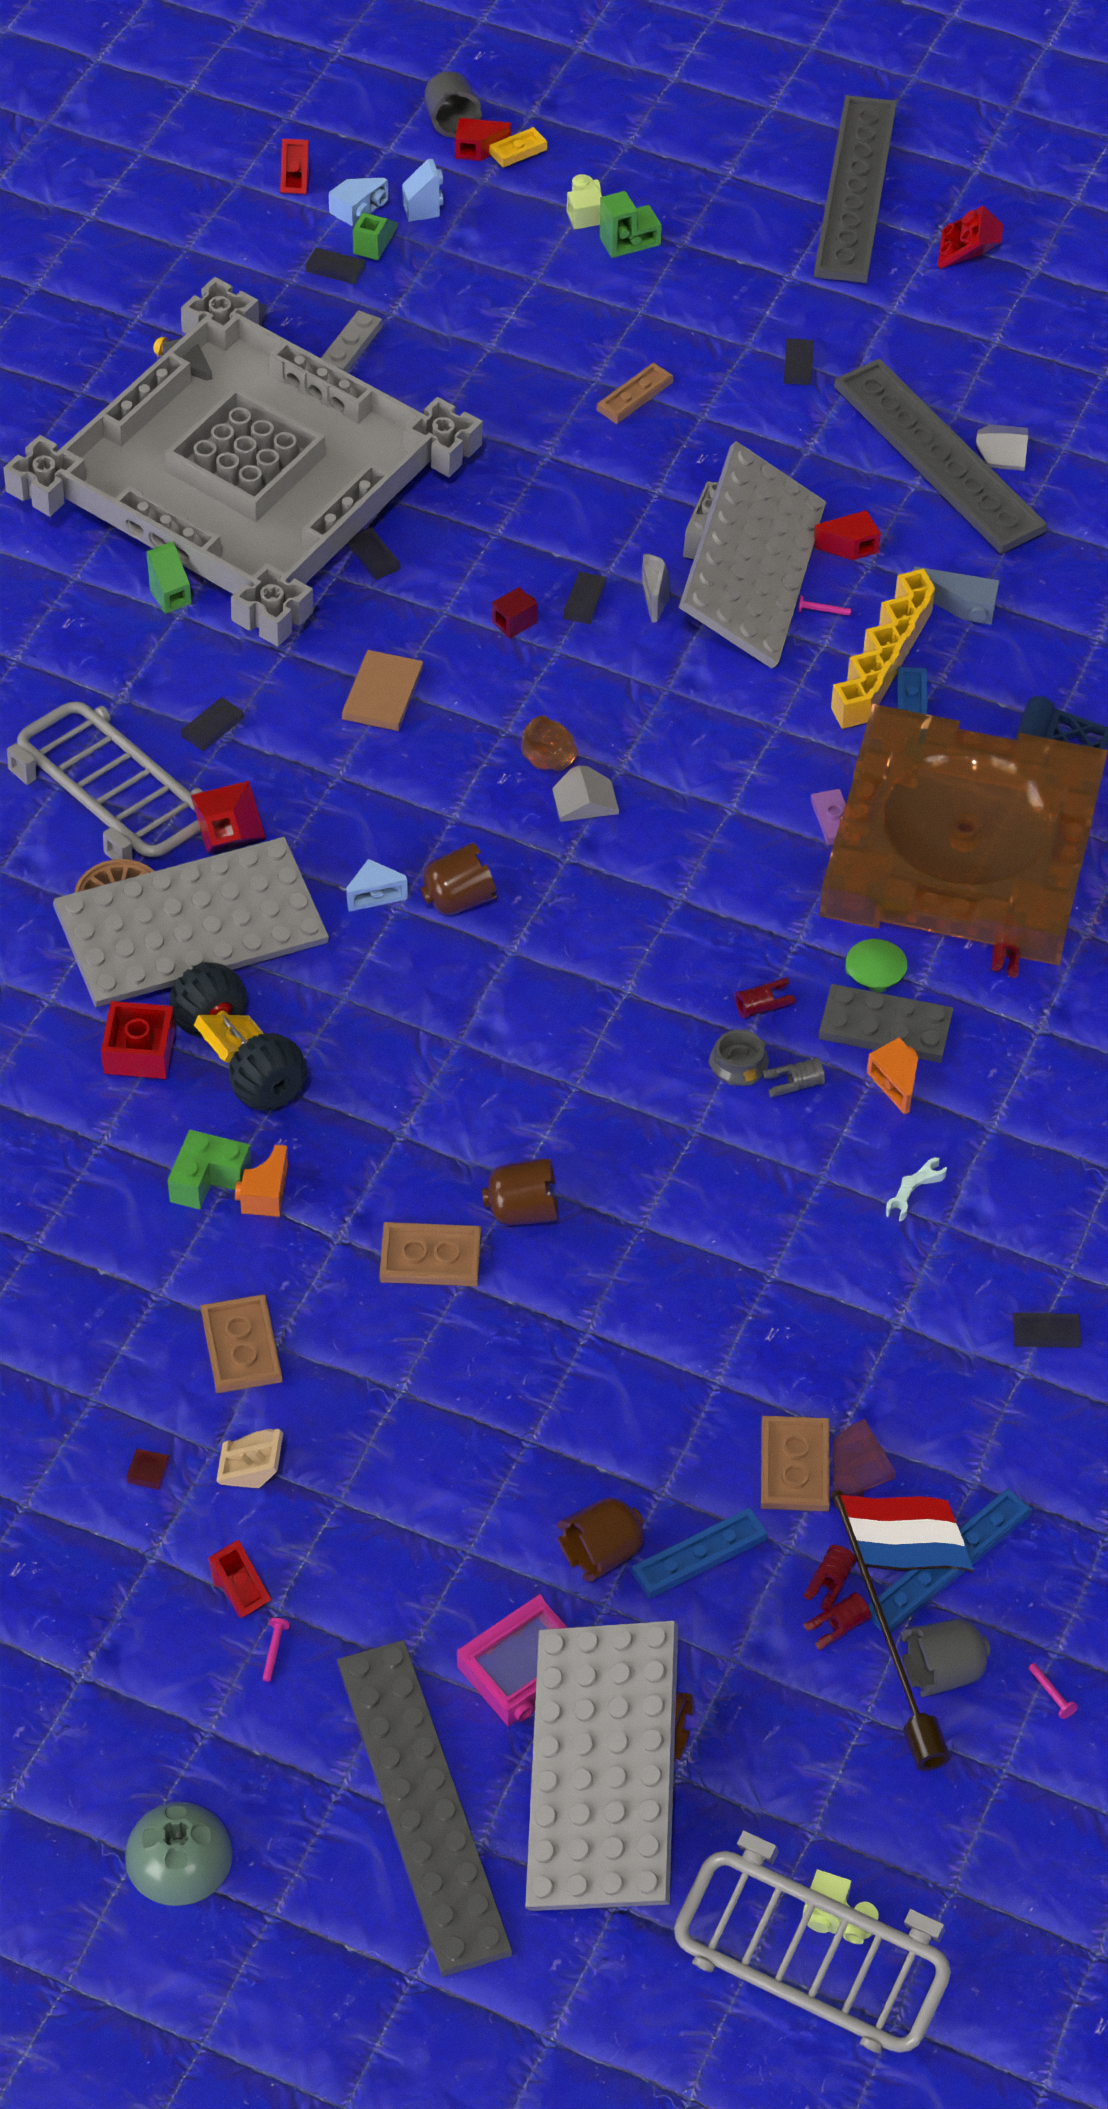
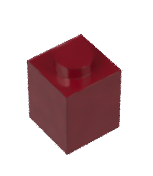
[492,587,538,639]

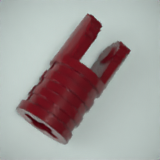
[991,921,1022,978]
[735,977,796,1019]
[803,1545,857,1611]
[803,1592,871,1650]

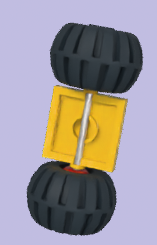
[170,962,307,1111]

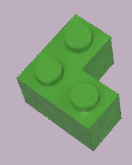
[599,191,662,258]
[168,1129,252,1210]

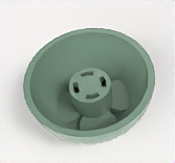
[125,1802,233,1906]

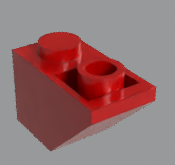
[455,118,511,161]
[813,510,881,560]

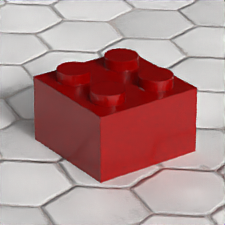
[101,1001,176,1079]

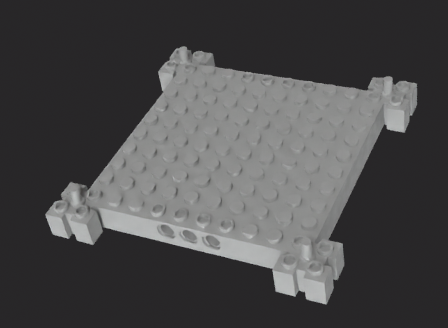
[3,277,483,647]

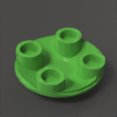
[845,939,907,993]

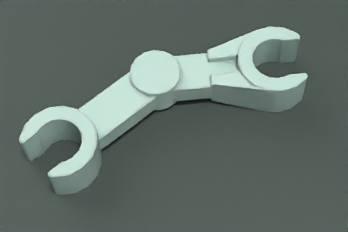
[886,1158,947,1221]

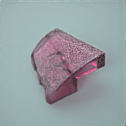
[833,1419,895,1508]

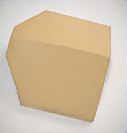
[216,1429,283,1489]

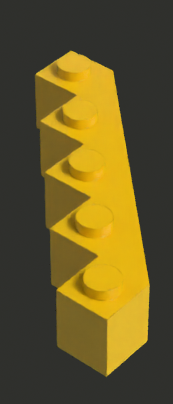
[831,568,935,729]

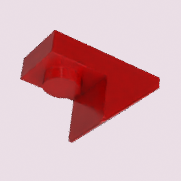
[280,139,310,194]
[208,1539,271,1618]

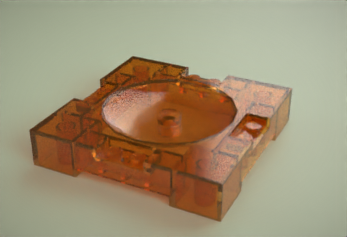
[819,704,1108,966]

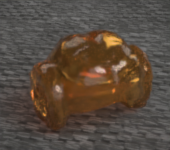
[521,715,578,771]

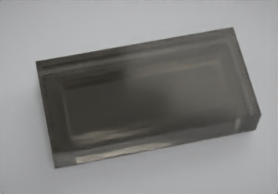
[306,247,366,284]
[784,338,814,385]
[347,528,400,580]
[563,571,607,624]
[181,697,244,751]
[1012,1313,1081,1348]

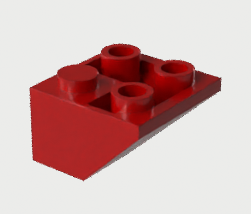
[938,205,1003,269]
[191,781,266,853]

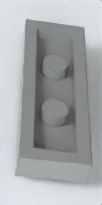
[321,310,382,372]

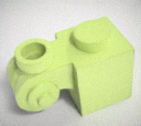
[567,174,602,230]
[803,1869,879,1944]

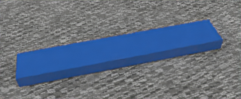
[868,1488,1033,1634]

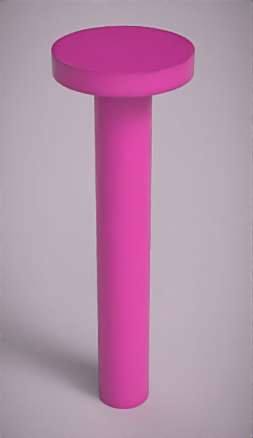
[798,595,851,616]
[262,1618,290,1682]
[1028,1663,1078,1719]

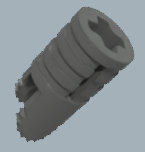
[763,1057,825,1098]

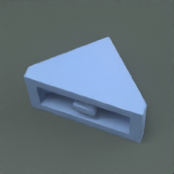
[346,859,408,912]

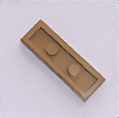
[597,362,673,424]

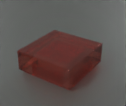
[127,1448,170,1490]

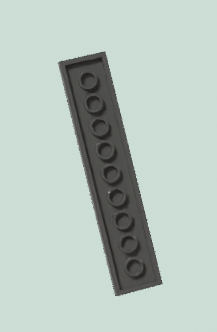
[814,95,897,283]
[834,358,1047,554]
[337,1640,512,1977]

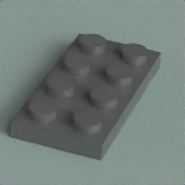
[818,984,954,1063]

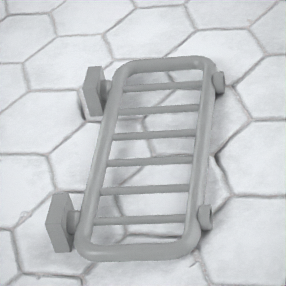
[7,701,203,860]
[674,1830,951,2054]

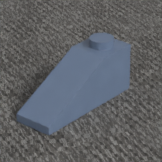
[913,566,1000,625]

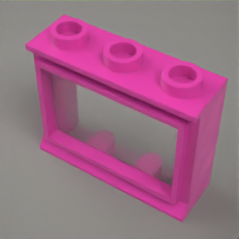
[457,1594,568,1727]

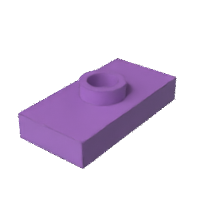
[811,789,857,846]

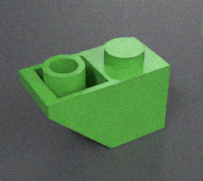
[353,213,398,260]
[146,542,192,614]

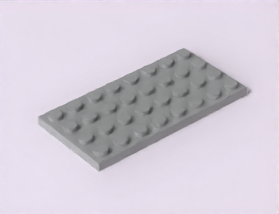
[678,441,826,668]
[53,837,329,1008]
[525,1621,678,1911]

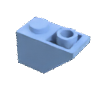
[402,158,443,222]
[329,178,389,227]

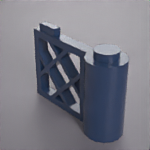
[1012,696,1108,777]

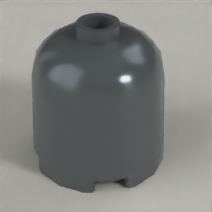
[424,71,482,138]
[901,1619,990,1697]

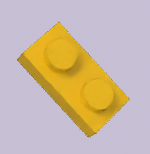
[489,127,547,168]

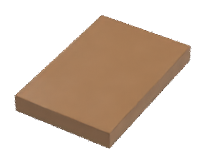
[342,650,423,731]
[379,1222,481,1287]
[200,1294,282,1394]
[761,1416,829,1511]

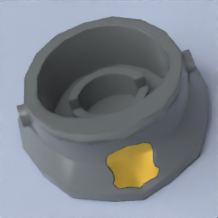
[708,1029,769,1086]

